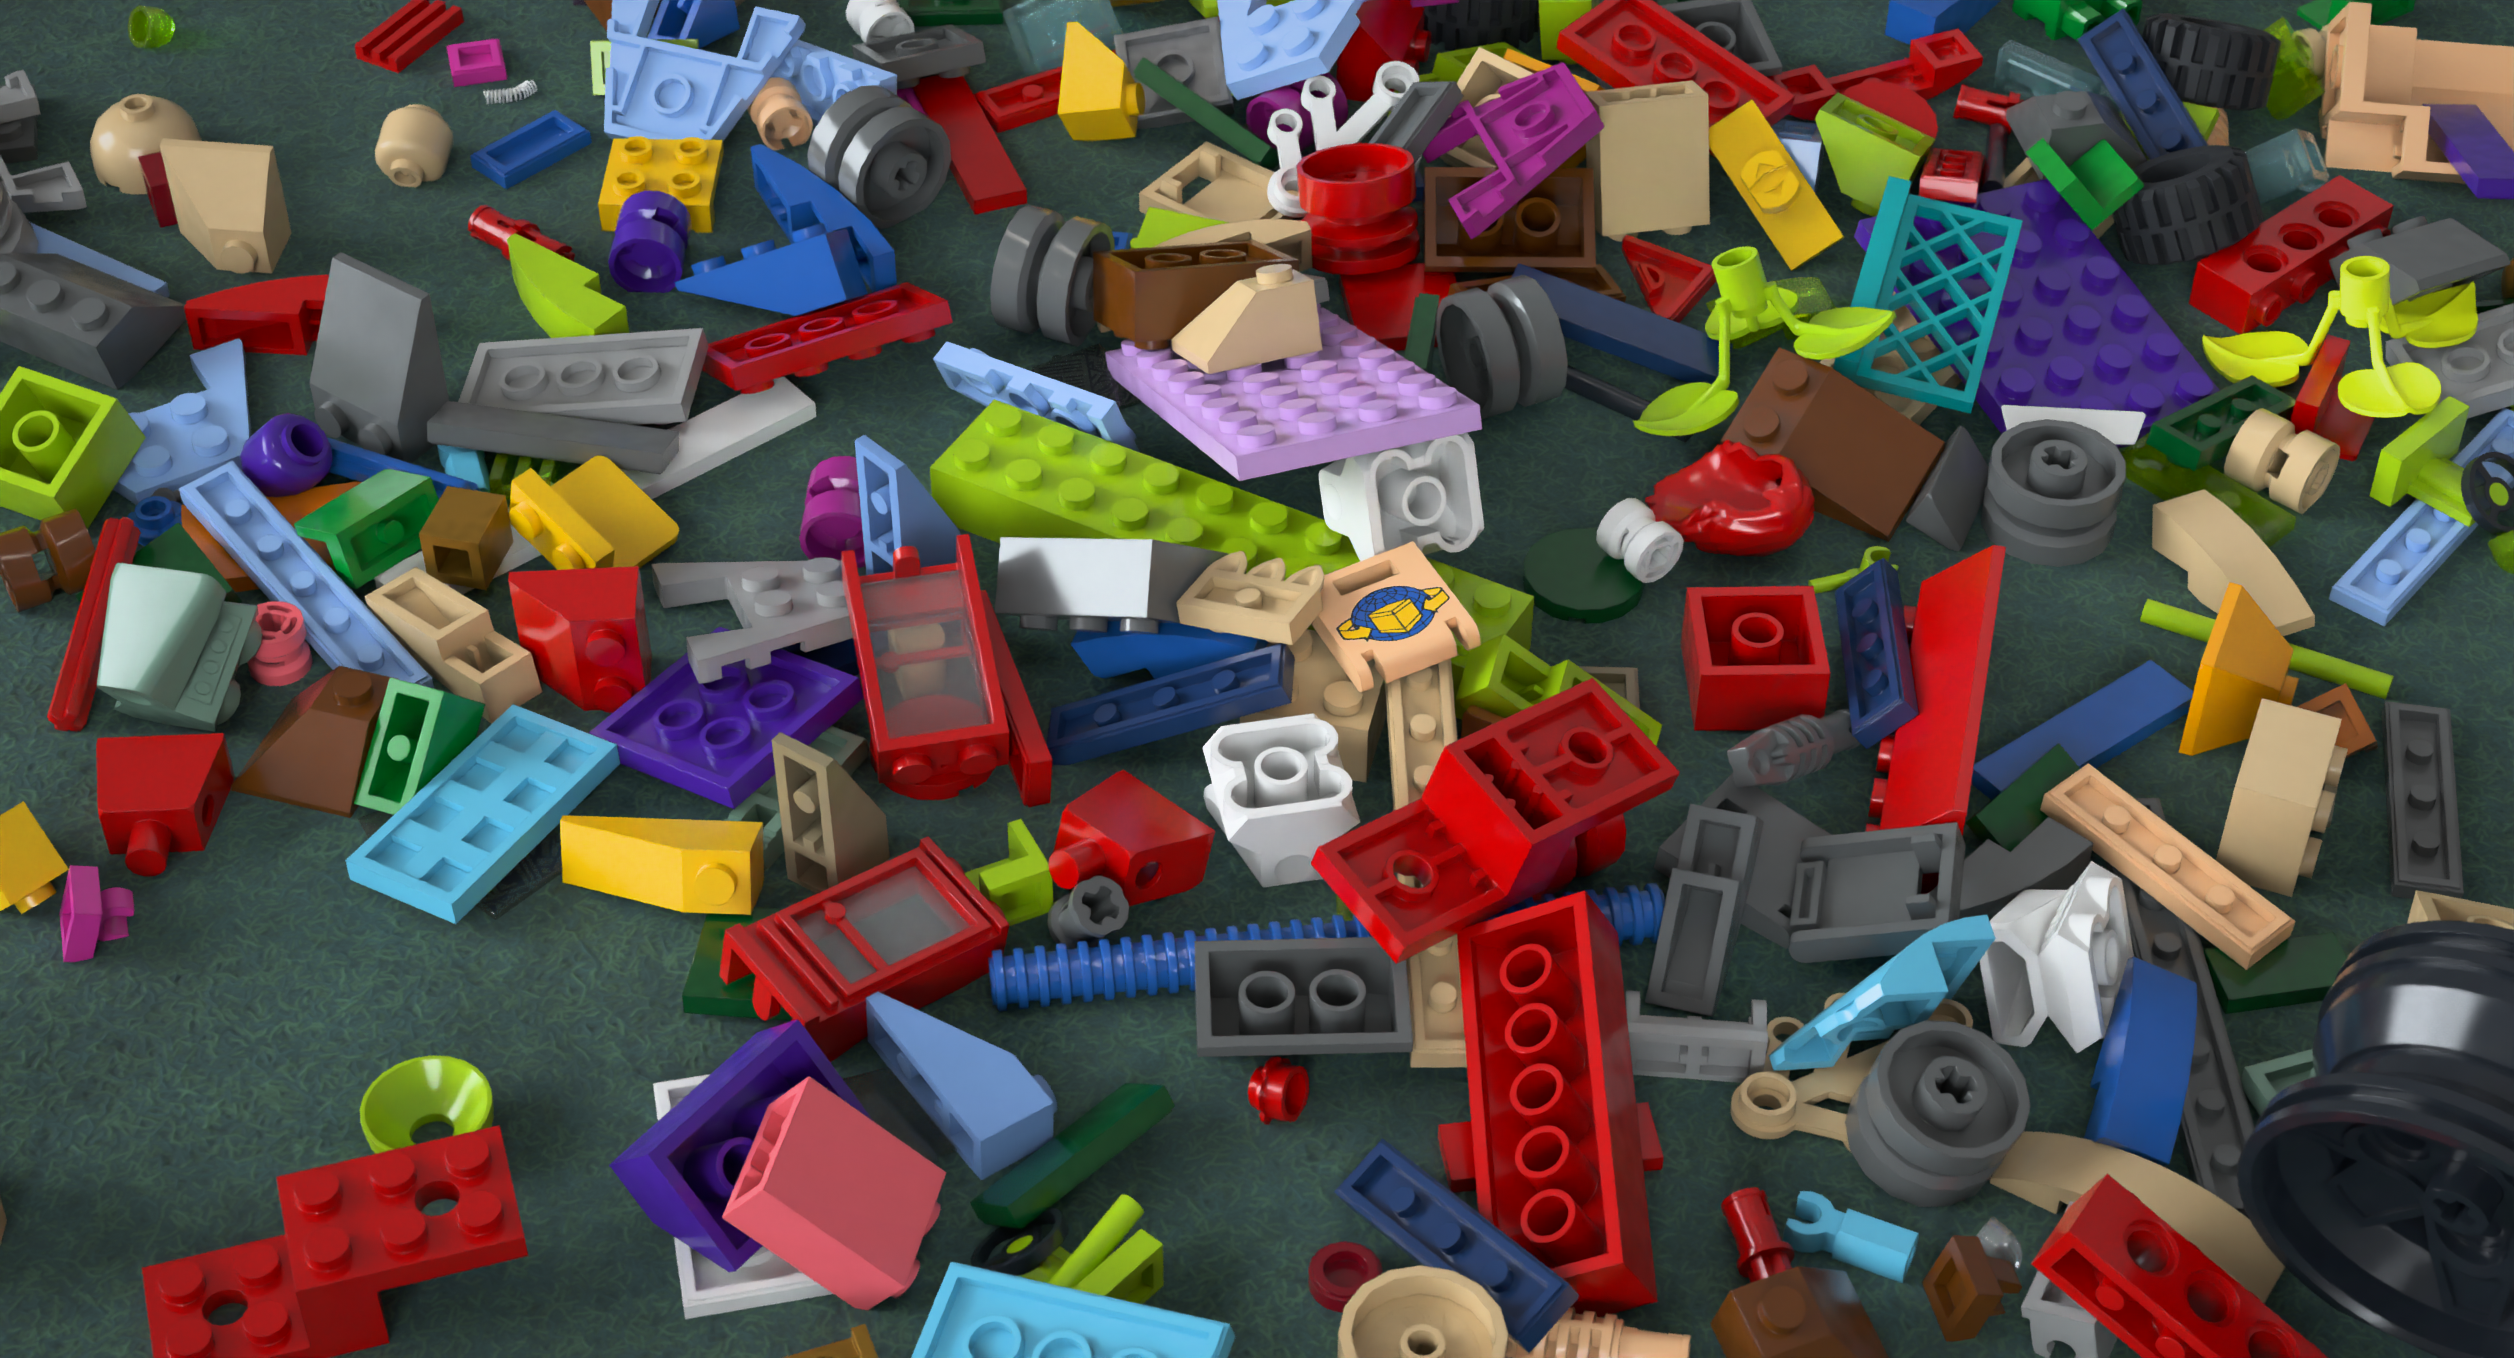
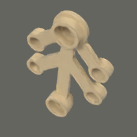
[1730,993,1973,1153]

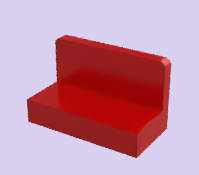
[2290,334,2376,461]

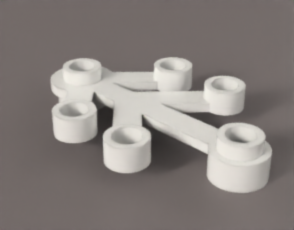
[1267,61,1422,218]

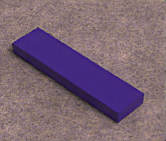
[2422,104,2514,199]

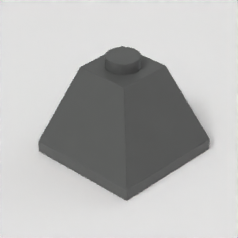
[2006,91,2147,180]

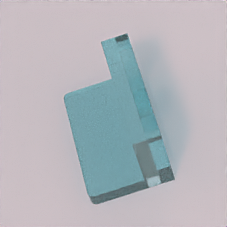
[1993,39,2115,103]

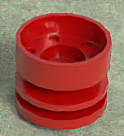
[1296,143,1420,275]

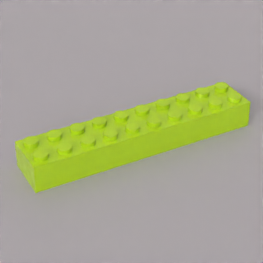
[930,399,1534,719]

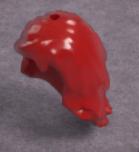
[1645,439,1815,557]

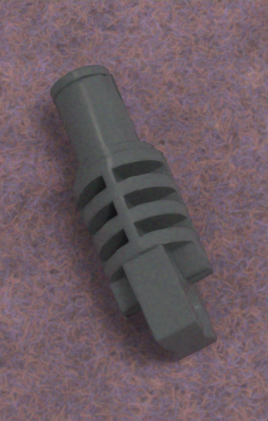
[1727,709,1860,788]

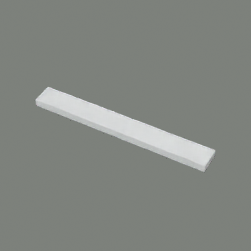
[375,376,816,594]

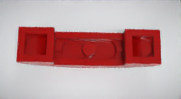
[1767,28,1983,121]

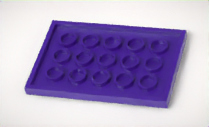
[1854,179,2220,449]

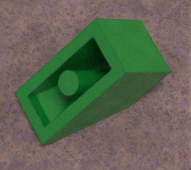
[354,677,485,815]

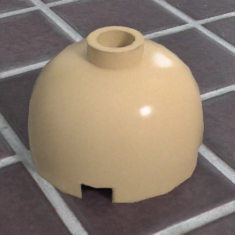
[90,94,202,194]

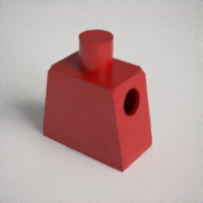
[96,733,235,877]
[1048,770,1215,906]

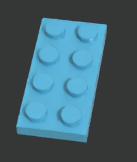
[345,704,620,924]

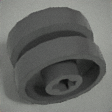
[807,85,951,229]
[990,205,1115,347]
[1436,275,1568,420]
[1981,419,2126,567]
[1845,1020,2031,1207]

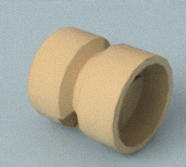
[2224,408,2340,514]

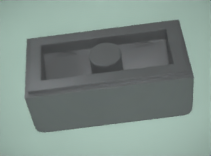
[1906,425,1989,552]

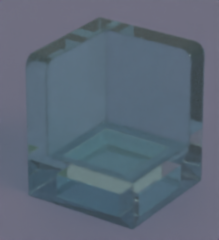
[2245,128,2331,204]

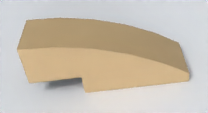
[2152,489,2315,636]
[365,567,542,723]

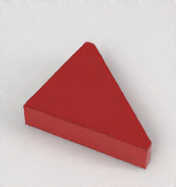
[1622,235,1716,323]

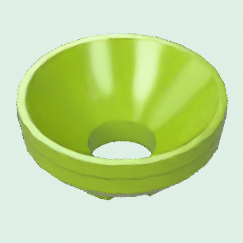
[360,1055,494,1154]

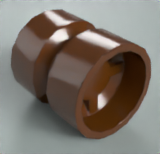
[0,508,95,613]

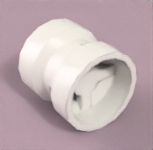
[846,0,914,43]
[1596,498,1684,583]

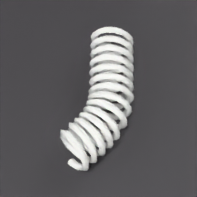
[483,80,537,104]

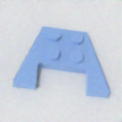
[604,0,806,141]
[1217,0,1369,100]
[113,338,252,505]

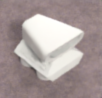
[1319,433,1484,561]
[1203,713,1360,888]
[1979,861,2134,1053]

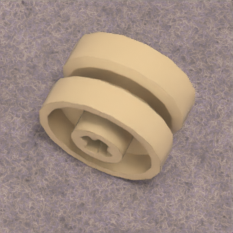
[1338,1265,1508,1358]

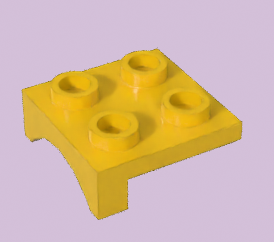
[598,136,724,233]

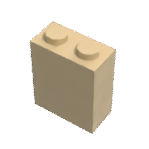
[1585,80,1710,241]

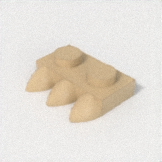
[1176,551,1324,645]

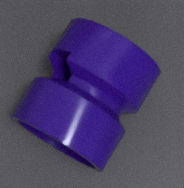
[608,191,692,293]

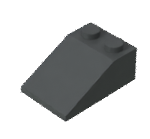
[310,252,449,463]

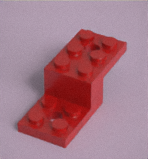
[1311,678,1680,964]
[142,1125,528,1358]

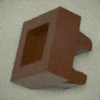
[1922,1235,2022,1342]

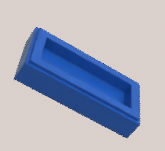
[470,110,592,190]

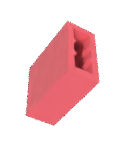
[722,1076,947,1310]

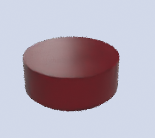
[1308,1242,1383,1313]

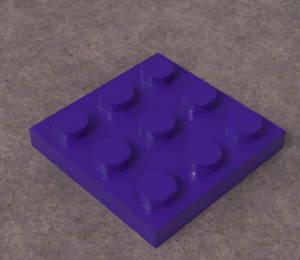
[589,626,864,809]

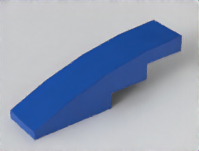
[751,144,897,292]

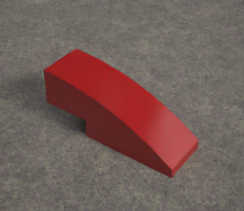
[184,274,329,355]

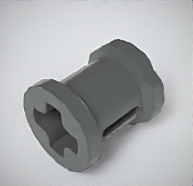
[1047,876,1129,949]

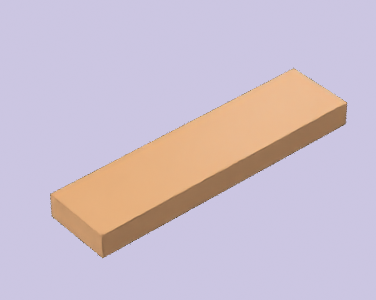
[2040,763,2295,970]

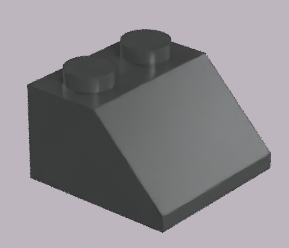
[2329,216,2511,306]

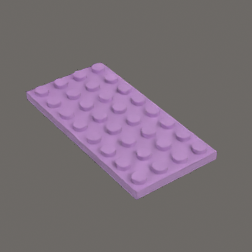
[1105,303,1482,481]

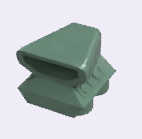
[97,563,262,732]

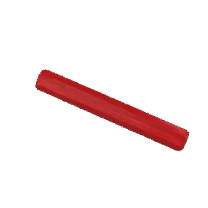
[47,517,141,732]

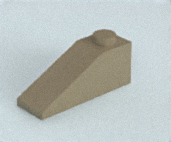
[772,732,890,893]

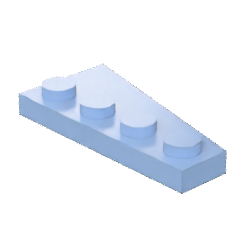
[770,40,897,127]
[933,341,1139,452]

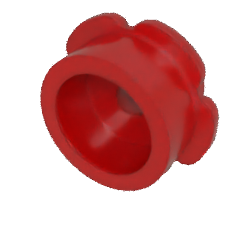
[1248,1056,1309,1125]

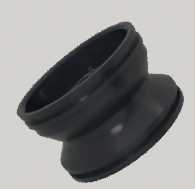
[2237,920,2514,1358]

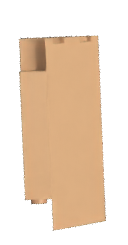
[2315,2,2514,184]

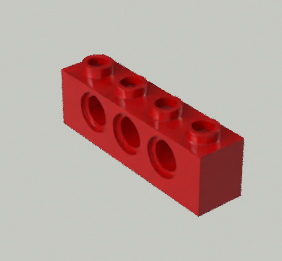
[2188,175,2394,334]
[2031,1173,2328,1358]

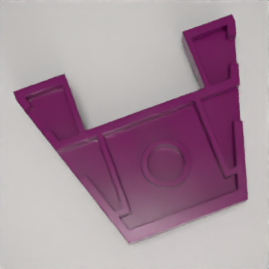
[1422,62,1605,239]

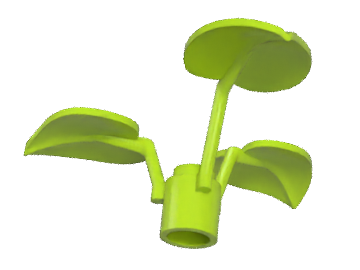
[1633,246,1897,436]

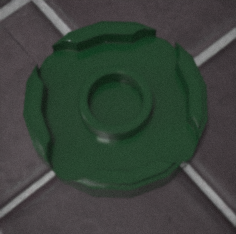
[1523,528,1645,624]

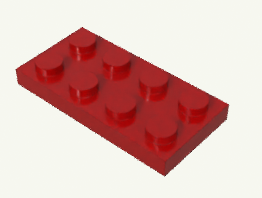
[1556,0,1795,158]
[702,282,953,394]

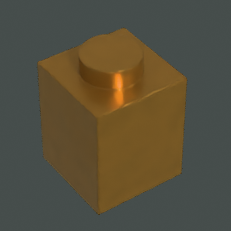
[419,486,513,590]

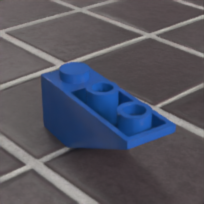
[674,223,867,316]

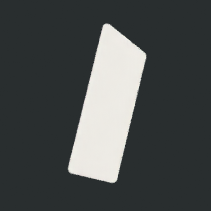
[2001,405,2146,445]

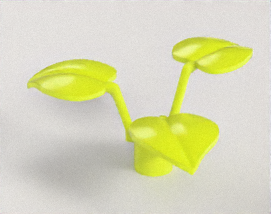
[2202,256,2478,418]

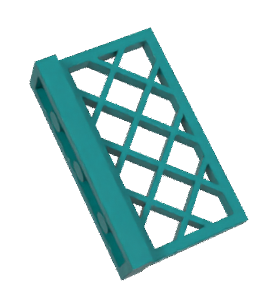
[1833,176,2023,414]

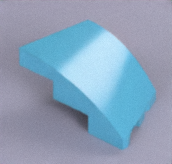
[1769,914,1996,1071]

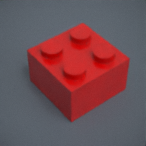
[1681,586,1831,731]

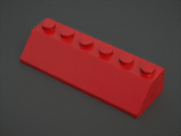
[1865,545,2006,894]
[1457,890,1658,1317]

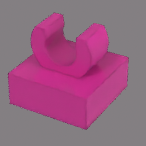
[59,865,134,962]

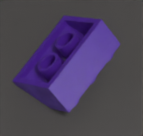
[609,1019,873,1272]

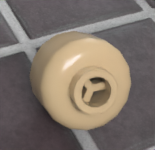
[375,104,453,188]

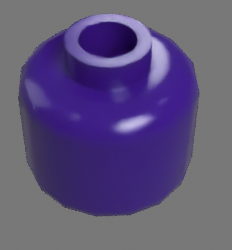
[240,413,333,497]

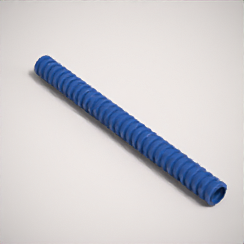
[988,883,1665,1012]

